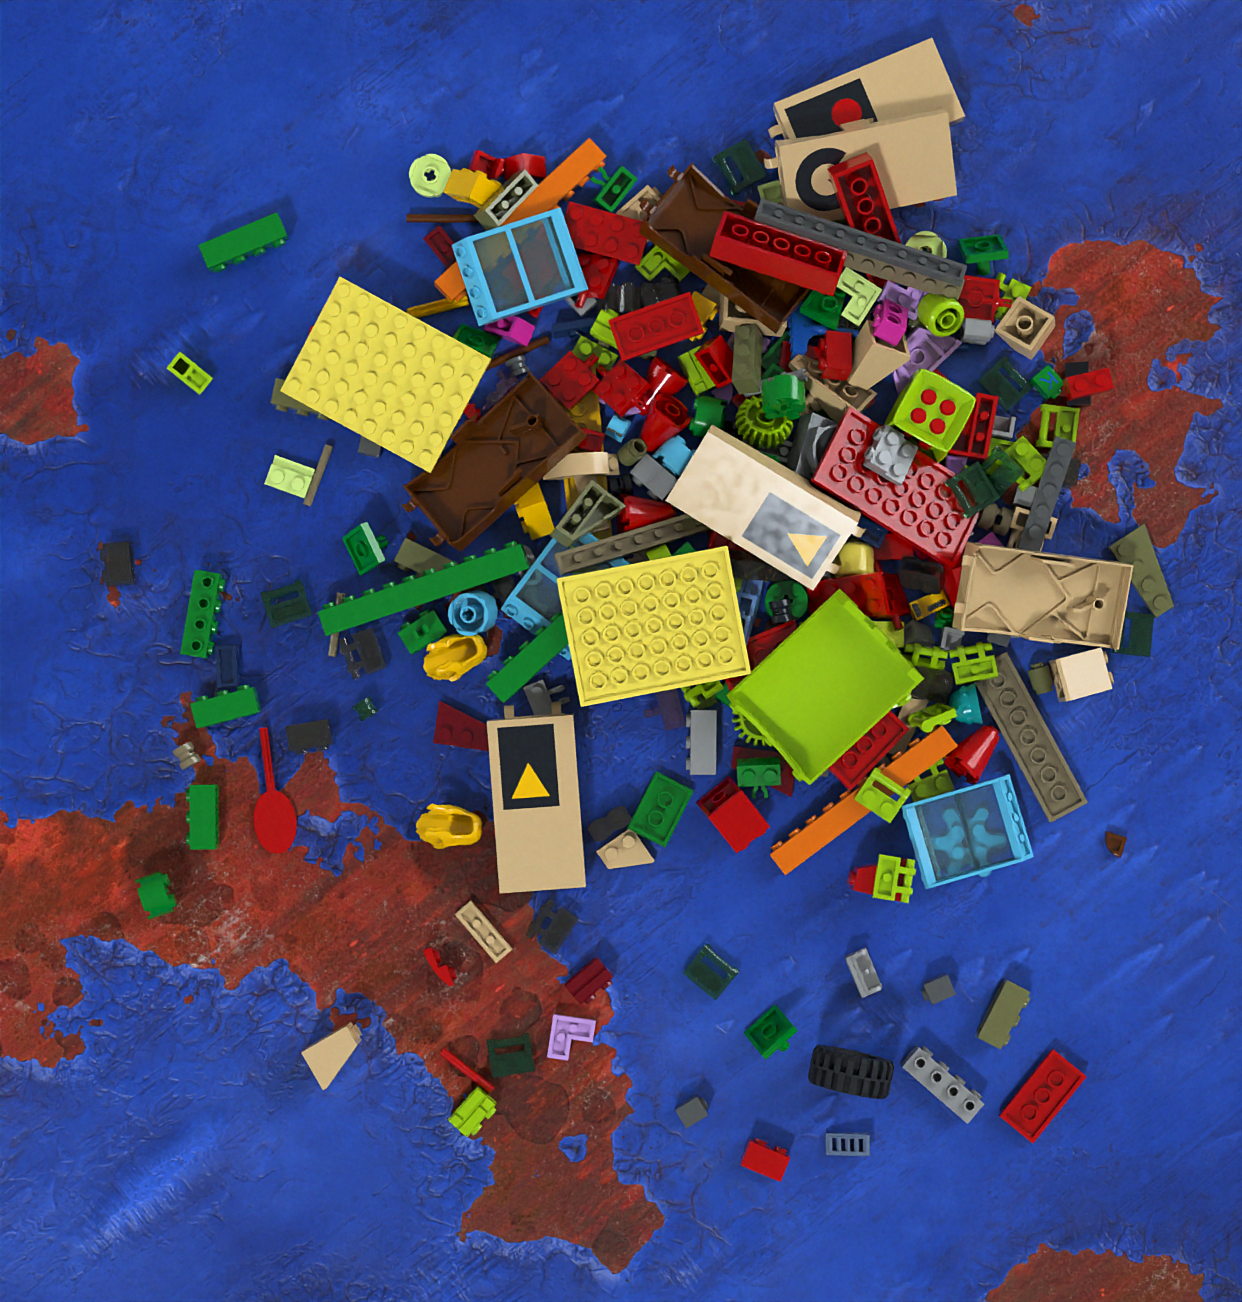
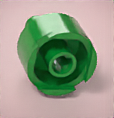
[761,374,806,420]
[689,395,728,439]
[764,580,808,624]
[135,871,178,920]

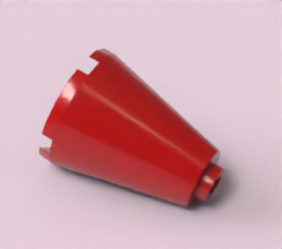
[639,356,689,417]
[638,394,691,452]
[616,494,676,534]
[943,725,1000,785]

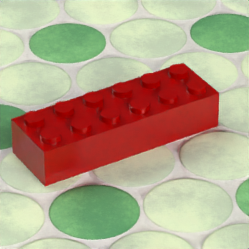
[827,152,901,288]
[709,211,848,296]

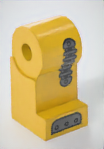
[908,589,950,621]

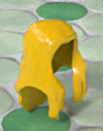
[423,634,487,682]
[416,803,482,849]

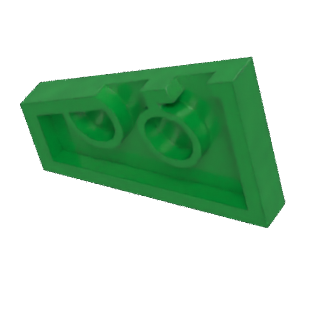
[799,269,846,331]

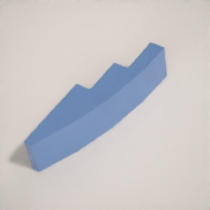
[737,572,766,646]

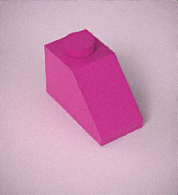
[484,312,535,346]

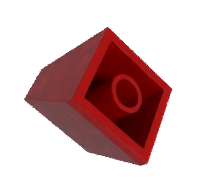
[696,776,770,853]
[847,857,909,903]

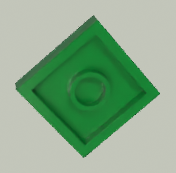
[958,234,1009,275]
[452,323,501,358]
[342,522,388,576]
[744,1005,798,1059]

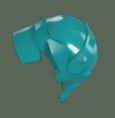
[948,682,983,725]

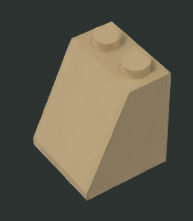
[847,319,911,390]
[1048,647,1114,702]
[301,1022,362,1090]

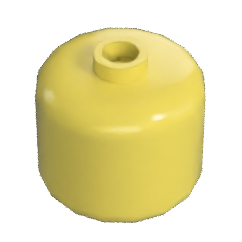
[834,539,874,577]

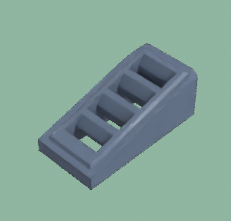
[825,1132,870,1156]

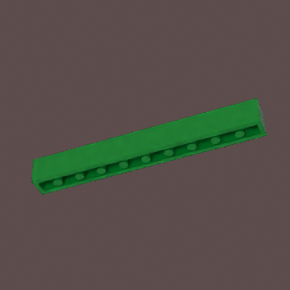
[318,541,530,636]

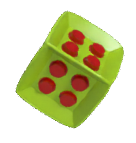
[884,368,976,463]

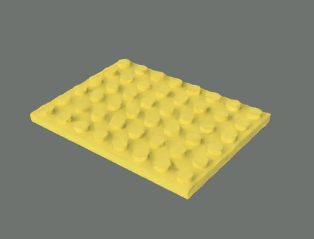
[280,277,492,473]
[556,546,751,707]

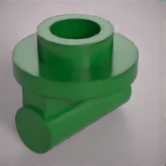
[934,608,956,629]

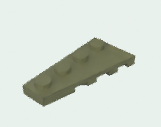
[1107,524,1174,618]

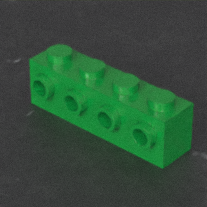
[198,212,289,273]
[180,570,226,659]

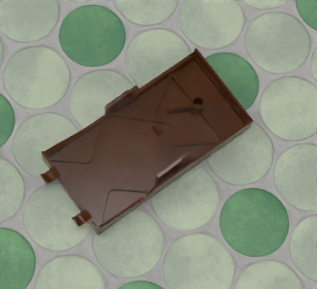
[639,162,811,334]
[401,371,587,552]

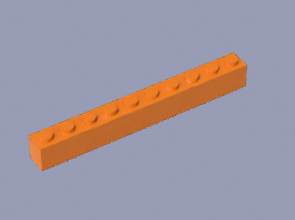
[434,138,607,304]
[770,725,958,875]

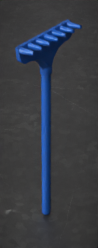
[788,301,970,360]

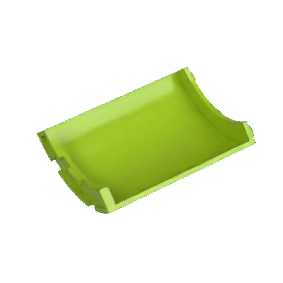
[726,588,924,785]

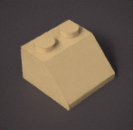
[995,296,1055,360]

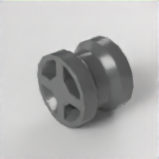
[505,355,530,379]

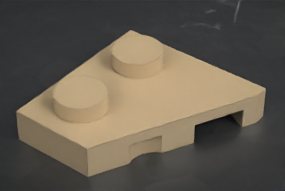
[596,829,655,869]

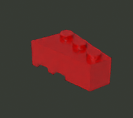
[947,393,999,462]

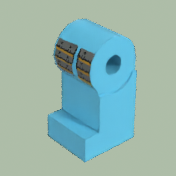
[605,413,631,443]

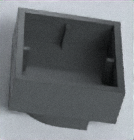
[786,412,838,499]

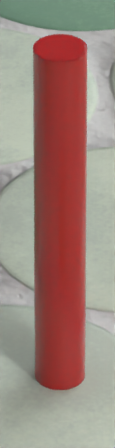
[439,1048,495,1094]

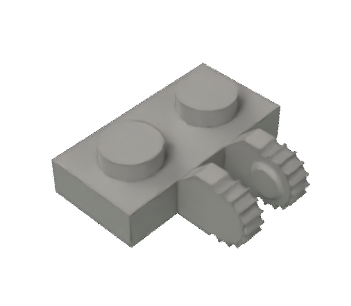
[523,680,570,715]

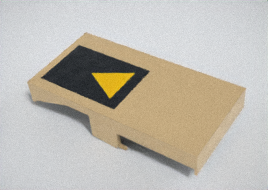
[487,702,586,893]

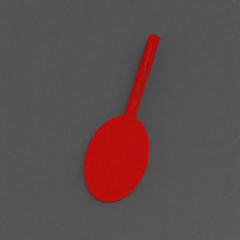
[253,727,297,854]

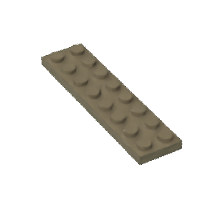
[975,652,1088,823]

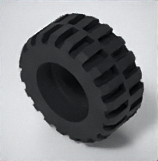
[808,1045,894,1099]

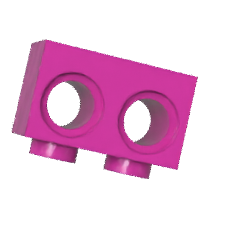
[872,298,908,347]

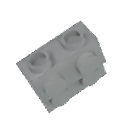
[863,425,919,486]

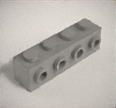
[900,1045,984,1124]

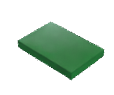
[627,771,694,848]

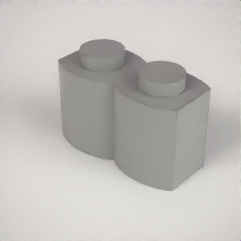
[959,318,995,345]
[630,453,677,501]

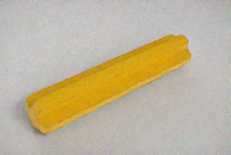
[406,295,469,318]

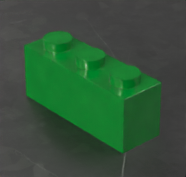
[190,684,262,729]
[186,784,219,850]

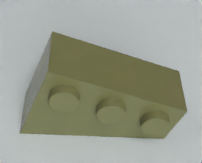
[550,480,626,548]

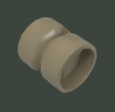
[976,500,1014,536]

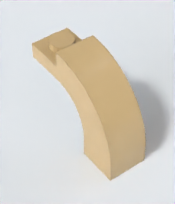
[543,452,619,480]

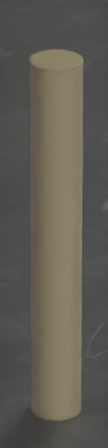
[303,444,333,507]
[328,592,345,657]

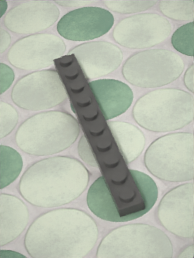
[754,198,967,287]
[986,436,1076,647]

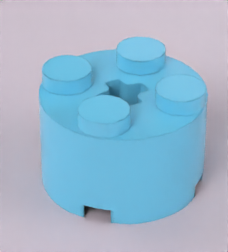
[652,435,696,478]
[448,590,498,636]

